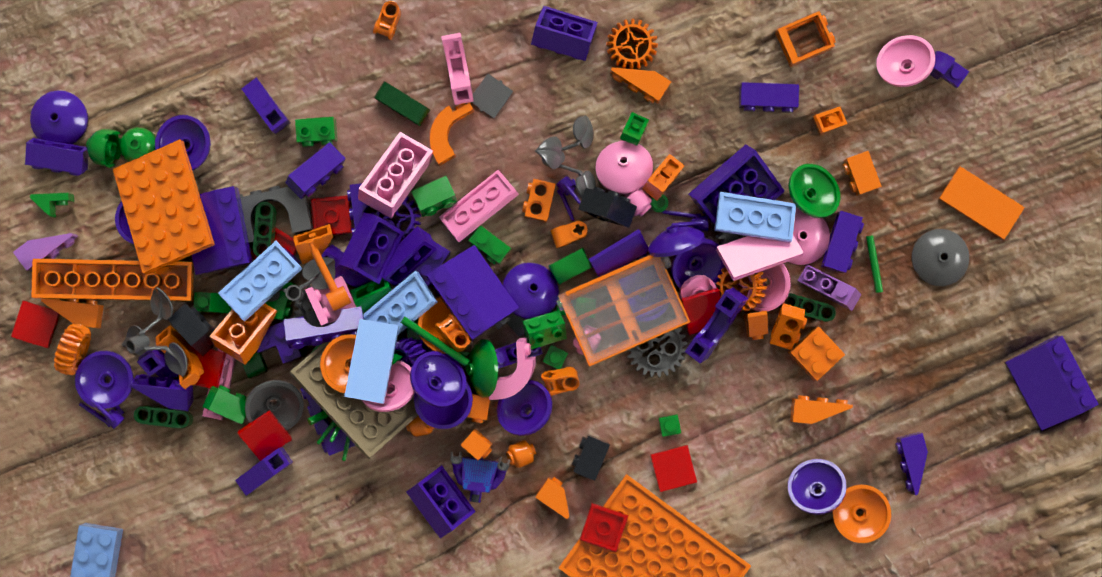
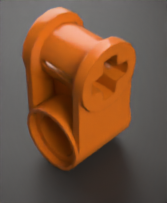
[373,1,401,40]
[550,221,588,248]
[435,313,470,352]
[541,367,579,396]

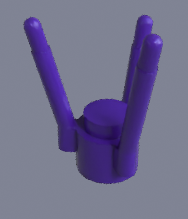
[556,176,581,221]
[662,210,708,232]
[79,400,125,429]

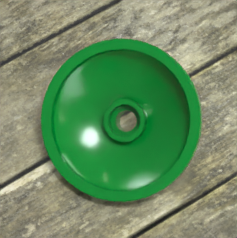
[788,164,840,218]
[466,339,498,397]

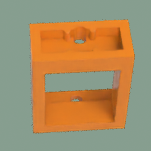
[775,11,836,67]

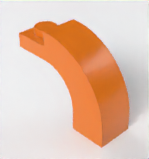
[430,103,474,166]
[155,325,204,389]

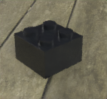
[578,187,637,228]
[168,304,215,356]
[571,434,610,481]

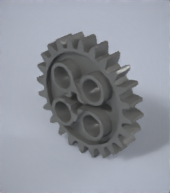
[627,316,688,378]

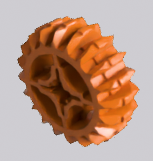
[606,19,658,70]
[716,268,768,312]
[54,323,91,376]

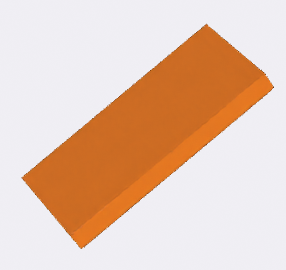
[938,166,1025,240]

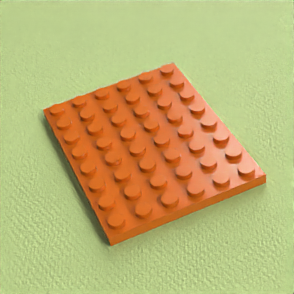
[558,474,751,577]

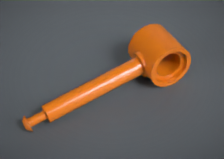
[307,240,352,311]

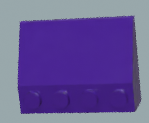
[688,144,785,226]
[192,186,253,275]
[427,245,519,341]
[1005,336,1099,430]

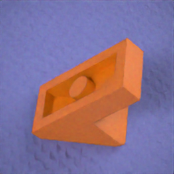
[812,107,847,136]

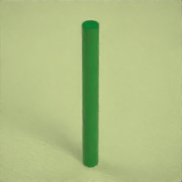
[400,316,469,366]

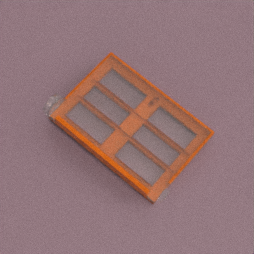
[556,255,690,367]

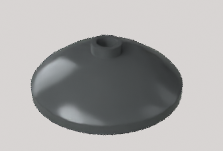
[911,229,969,286]
[245,380,304,430]

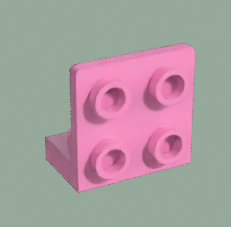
[305,276,356,327]

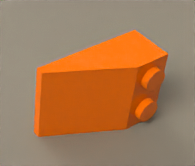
[210,304,277,365]

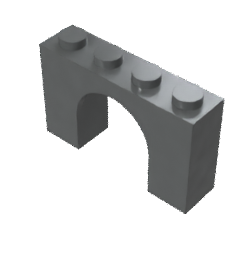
[240,186,313,244]

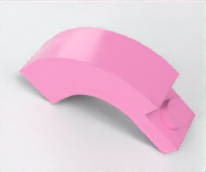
[442,33,474,105]
[489,338,536,400]

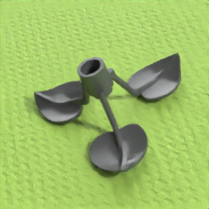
[535,115,596,199]
[268,257,335,346]
[122,287,188,377]

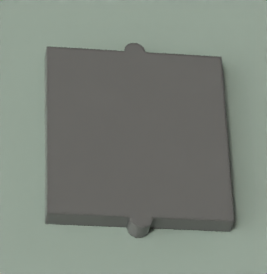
[471,74,513,118]

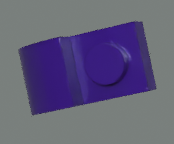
[930,51,969,88]
[137,350,178,379]

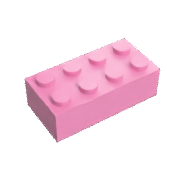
[358,132,433,218]

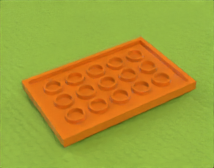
[113,139,215,274]

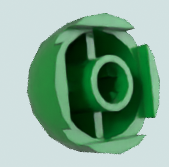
[119,127,156,162]
[86,129,121,168]

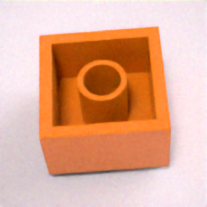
[788,326,845,381]

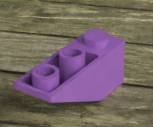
[13,233,78,271]
[798,264,861,311]

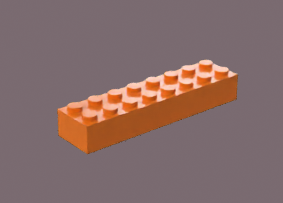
[31,259,194,302]

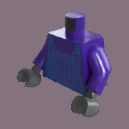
[450,451,511,503]

